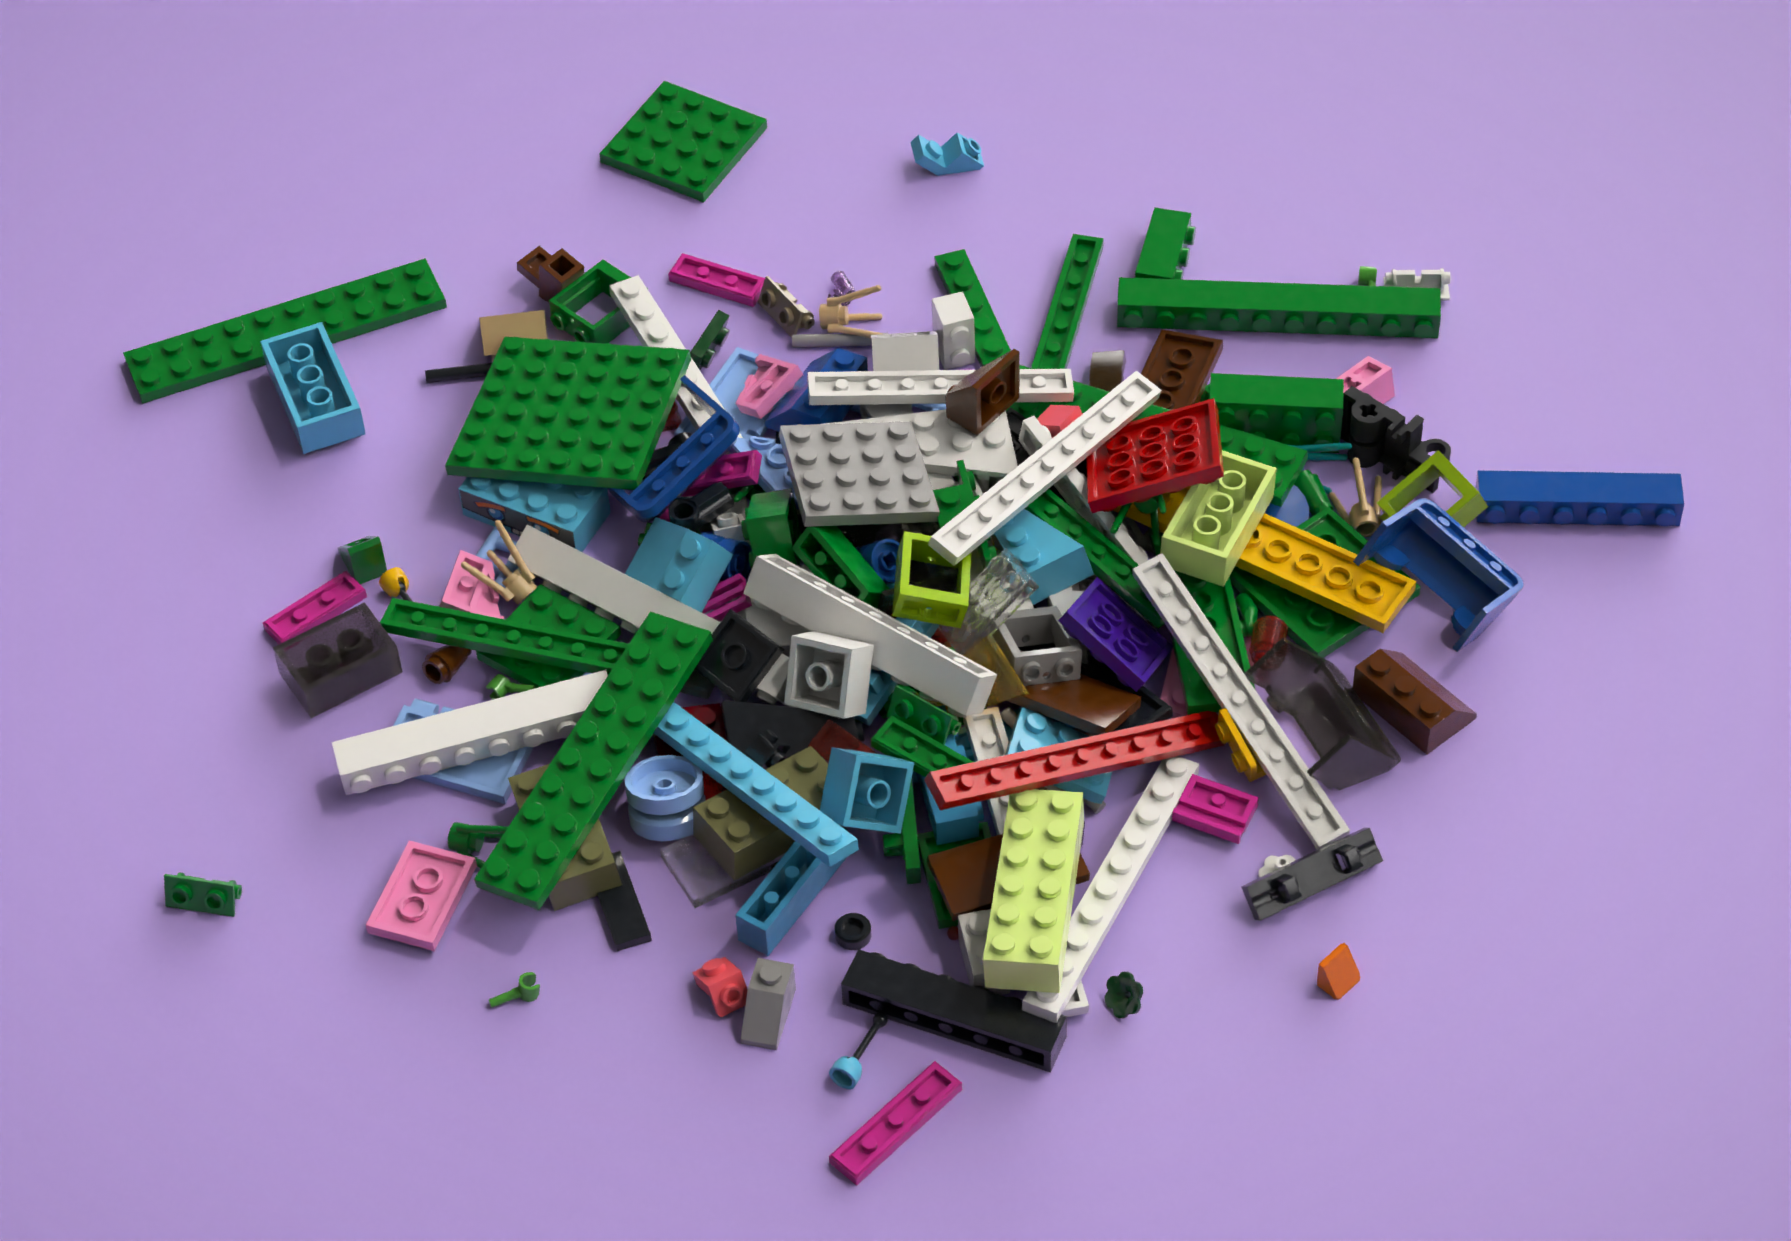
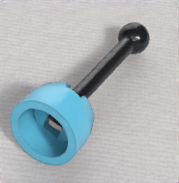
[829,1012,888,1089]

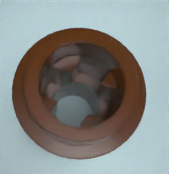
[422,645,472,684]

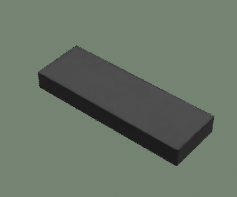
[597,851,652,951]

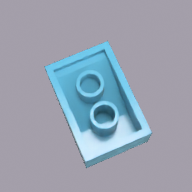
[625,517,733,613]

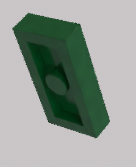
[690,310,730,370]

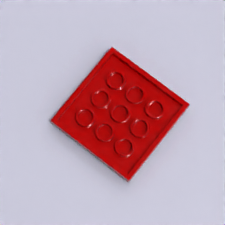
[1087,398,1224,513]

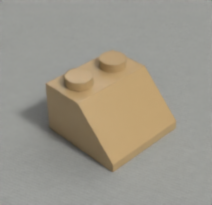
[479,310,548,361]

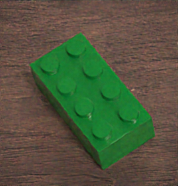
[1209,373,1344,453]

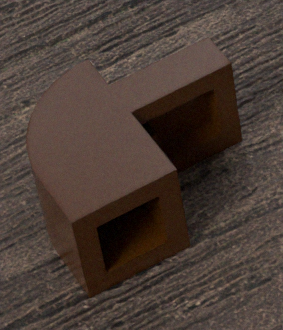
[517,245,584,302]

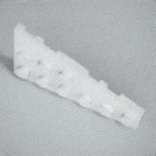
[825,409,1018,481]

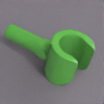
[1358,266,1377,286]
[485,674,535,700]
[489,972,540,1007]

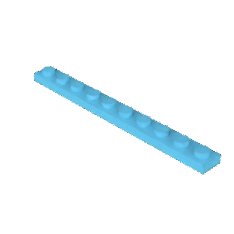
[654,702,859,867]

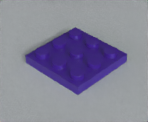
[1058,577,1173,692]

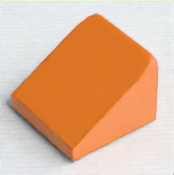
[1317,943,1360,1000]

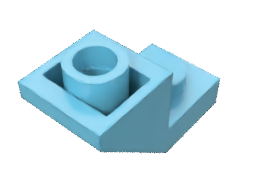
[910,133,984,176]

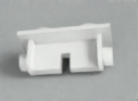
[1383,268,1451,301]

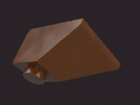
[945,349,1020,435]

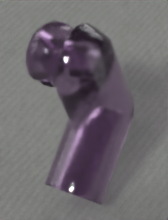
[828,271,856,307]

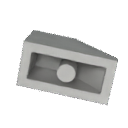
[741,958,796,1050]

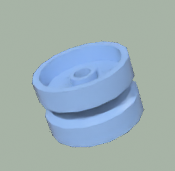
[625,755,706,842]

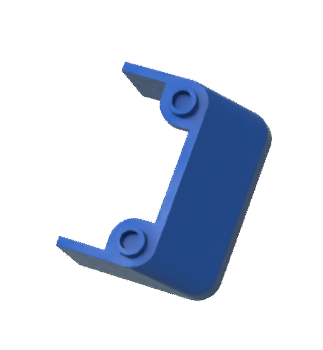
[607,375,740,522]
[1353,498,1524,652]

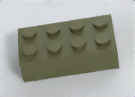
[693,746,828,881]
[508,764,622,911]

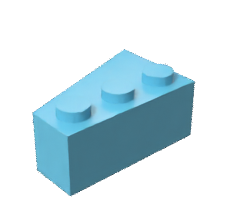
[991,509,1094,605]

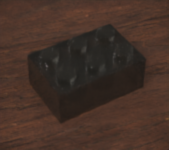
[273,602,403,718]

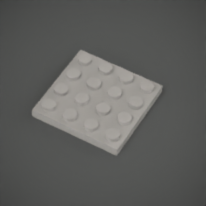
[779,421,940,527]

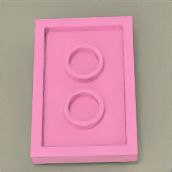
[366,840,477,951]

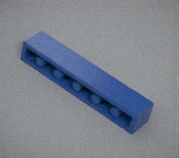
[1475,470,1684,527]

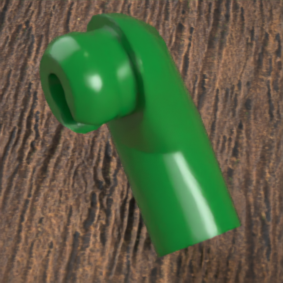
[1235,593,1258,638]

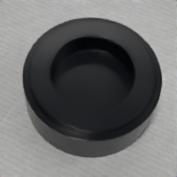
[834,913,871,950]

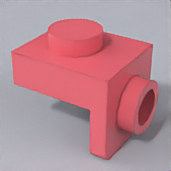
[692,957,748,1017]

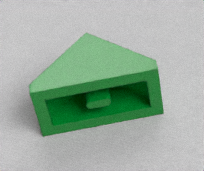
[337,536,387,584]

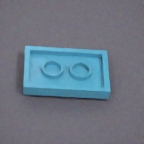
[1005,707,1112,804]

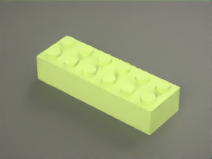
[983,789,1084,993]

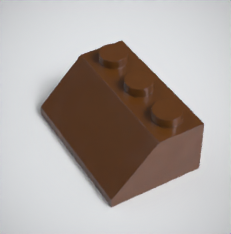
[1352,649,1477,755]

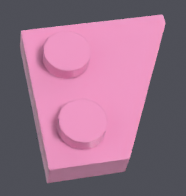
[735,354,803,419]
[439,550,504,619]

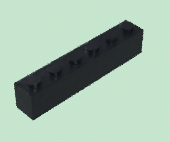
[841,949,1067,1073]

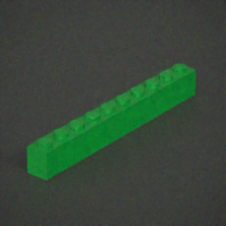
[1117,277,1441,338]

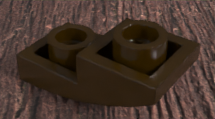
[1089,350,1126,392]

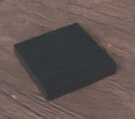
[695,609,785,702]

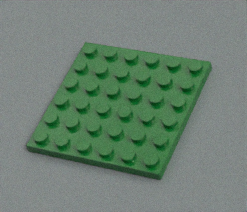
[445,337,691,490]

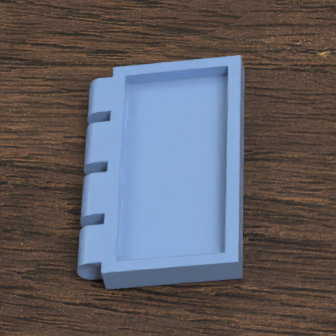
[674,347,787,439]
[393,698,533,804]

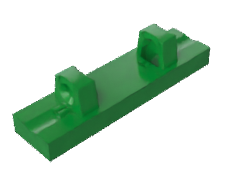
[882,778,921,884]

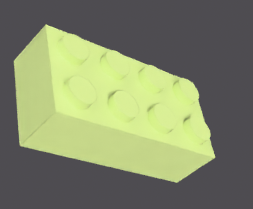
[1160,450,1277,587]

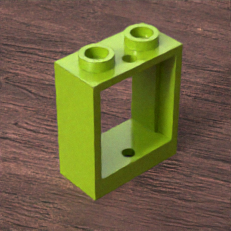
[1377,450,1488,527]
[892,531,971,628]

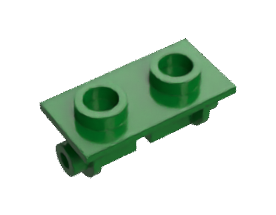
[887,685,961,745]
[164,872,242,917]

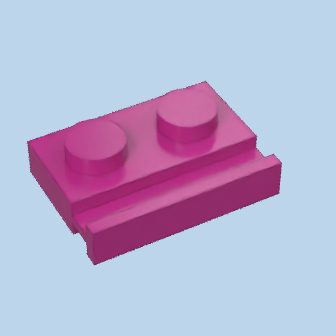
[1172,774,1259,844]

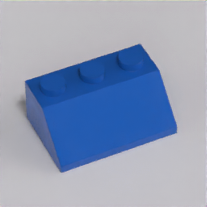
[764,348,868,432]

